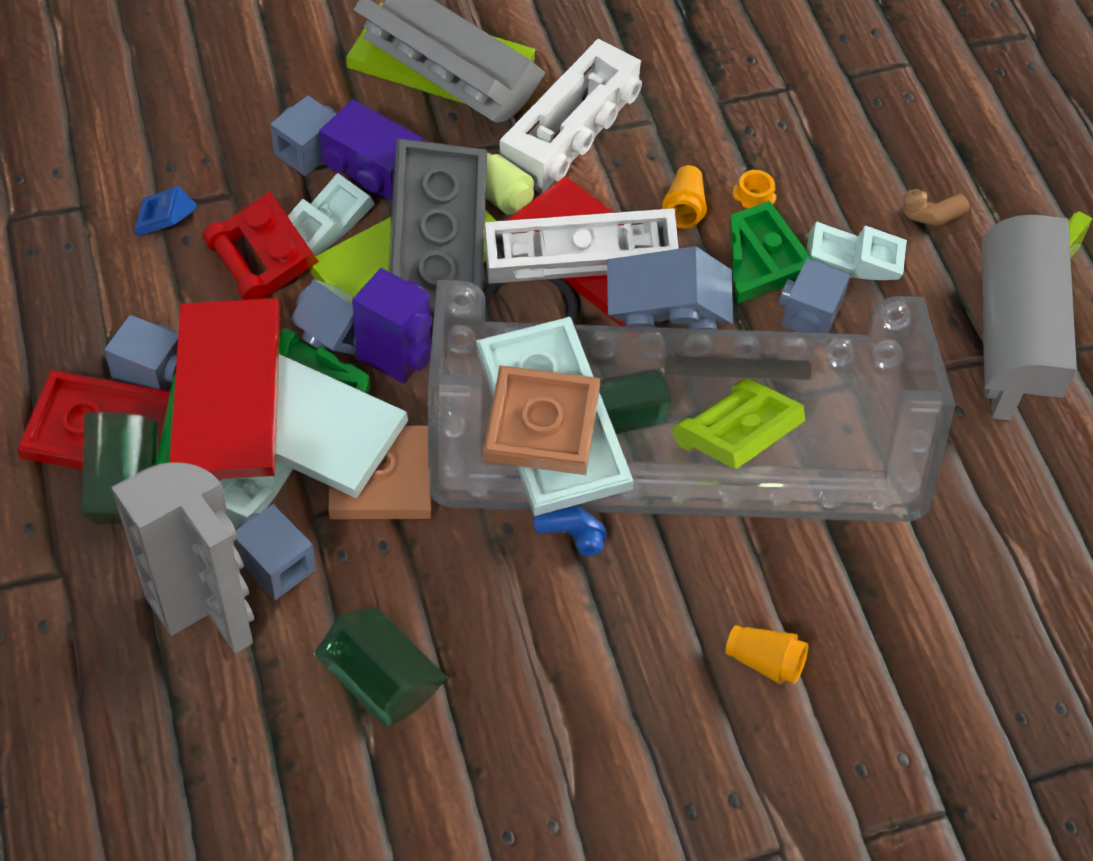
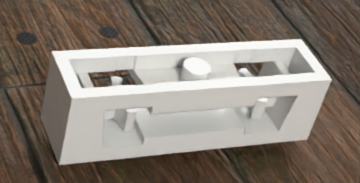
[499,39,642,193]
[485,208,679,284]

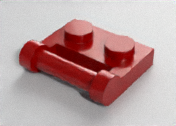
[202,191,319,300]

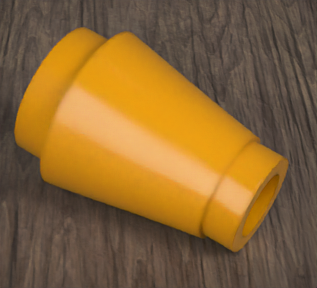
[662,165,707,229]
[725,625,808,685]

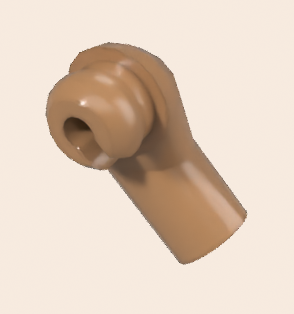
[902,189,969,227]

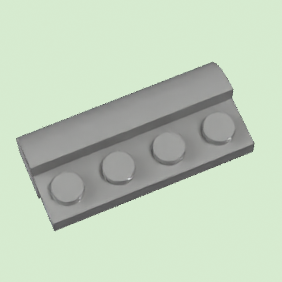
[353,0,546,123]
[981,215,1077,421]
[111,463,255,654]

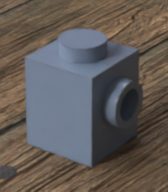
[270,95,337,176]
[778,258,851,342]
[290,279,356,355]
[104,315,178,391]
[234,504,316,600]

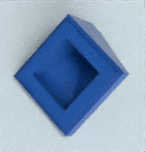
[134,186,197,237]

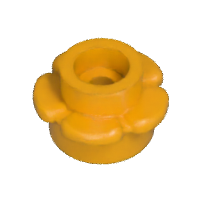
[733,170,777,209]

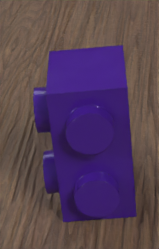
[319,99,424,201]
[352,268,433,384]

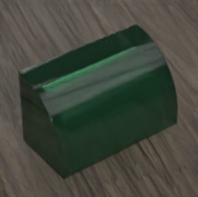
[599,368,671,434]
[82,412,158,525]
[314,608,448,727]

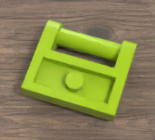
[672,378,805,470]

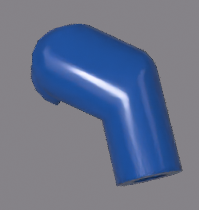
[533,505,607,556]

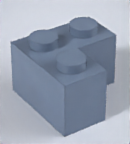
[607,246,733,335]

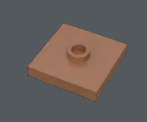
[483,365,601,475]
[328,426,431,519]

